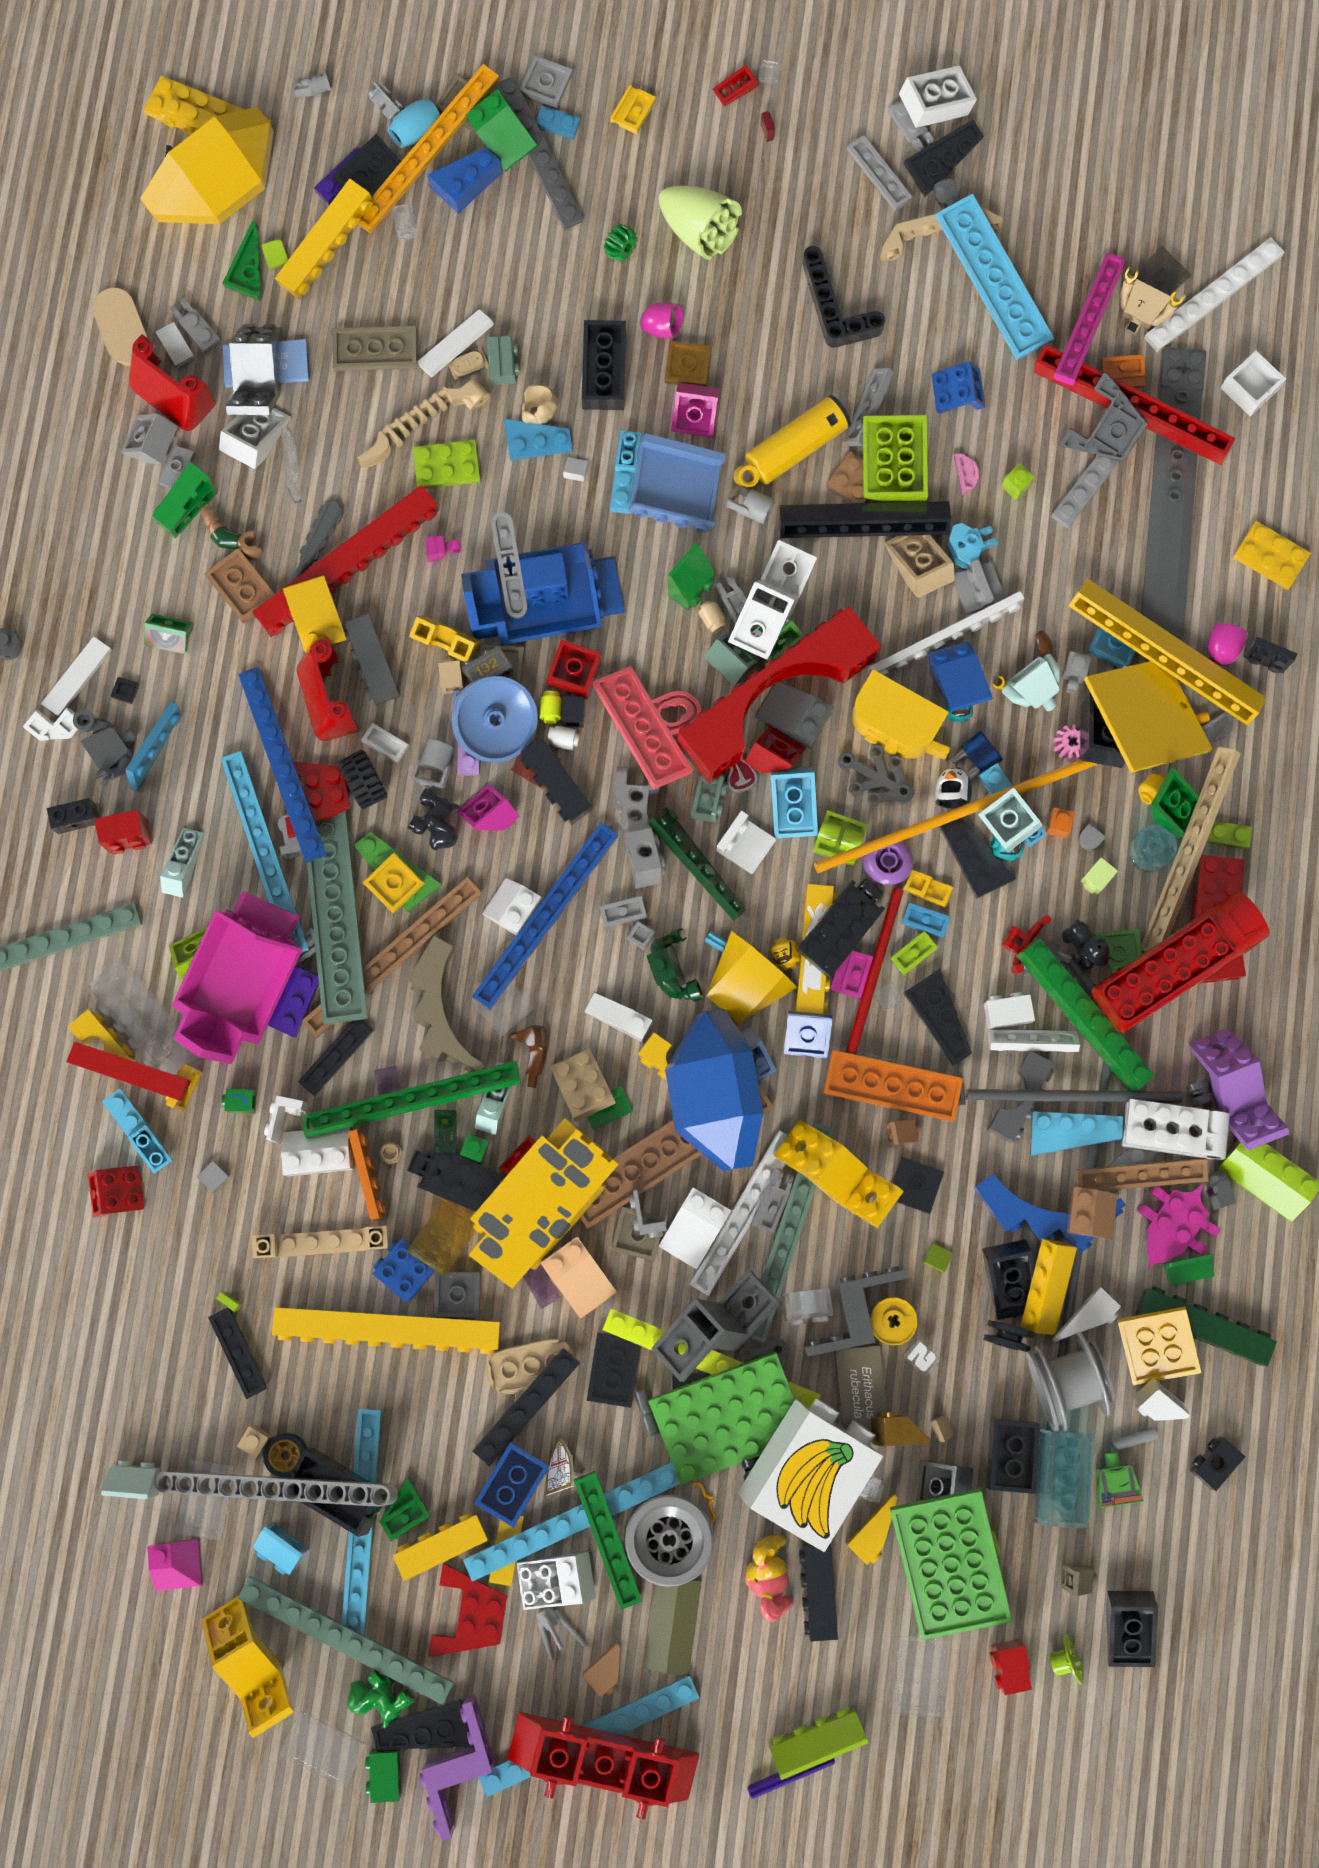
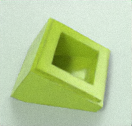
[261,239,288,270]
[923,1243,953,1273]

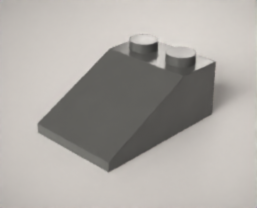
[755,682,834,749]

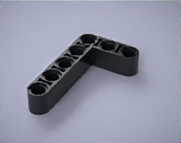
[802,246,885,348]

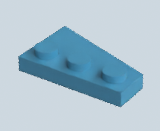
[504,419,573,461]

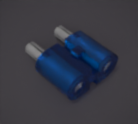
[951,731,1003,779]

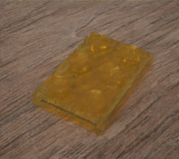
[407,1199,477,1276]

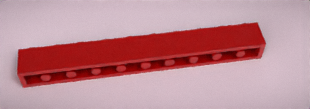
[1034,345,1236,466]
[252,485,439,637]

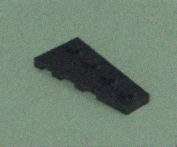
[939,818,1016,899]
[903,969,972,1066]
[371,1699,473,1751]

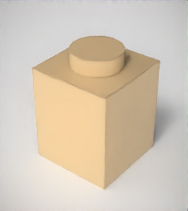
[438,659,464,694]
[237,1425,273,1458]

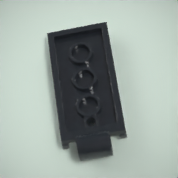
[796,877,885,978]
[407,1146,506,1212]

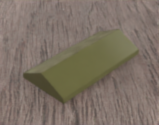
[643,1579,702,1676]

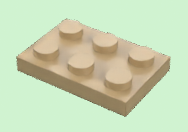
[550,1048,615,1122]

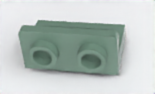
[691,775,728,823]

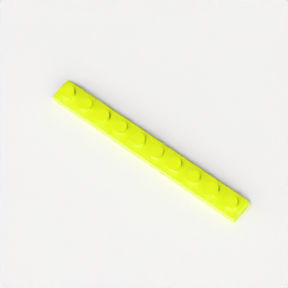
[602,1308,821,1407]

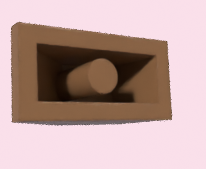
[886,1120,921,1148]
[582,1641,621,1698]

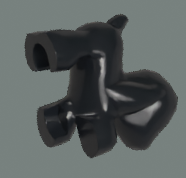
[407,788,459,850]
[1061,920,1110,969]

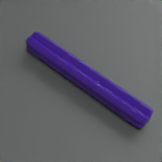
[747,1758,835,1799]

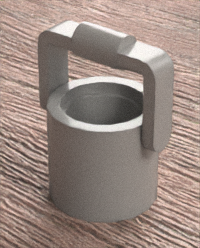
[726,485,775,524]
[411,739,454,789]

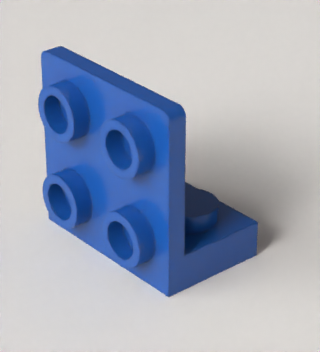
[932,361,985,414]

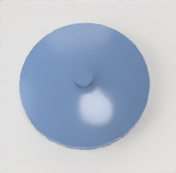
[452,675,538,763]

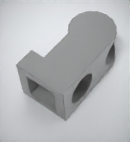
[278,815,303,860]

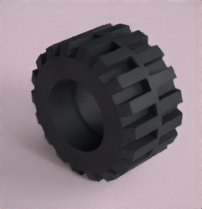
[338,749,387,810]

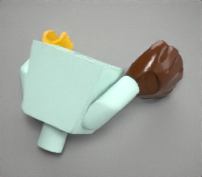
[992,630,1060,711]

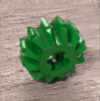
[603,224,638,262]

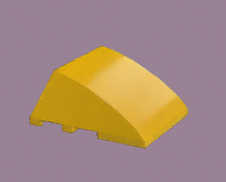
[705,931,797,1024]

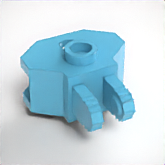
[947,523,999,570]

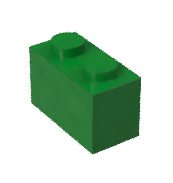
[365,1749,401,1803]

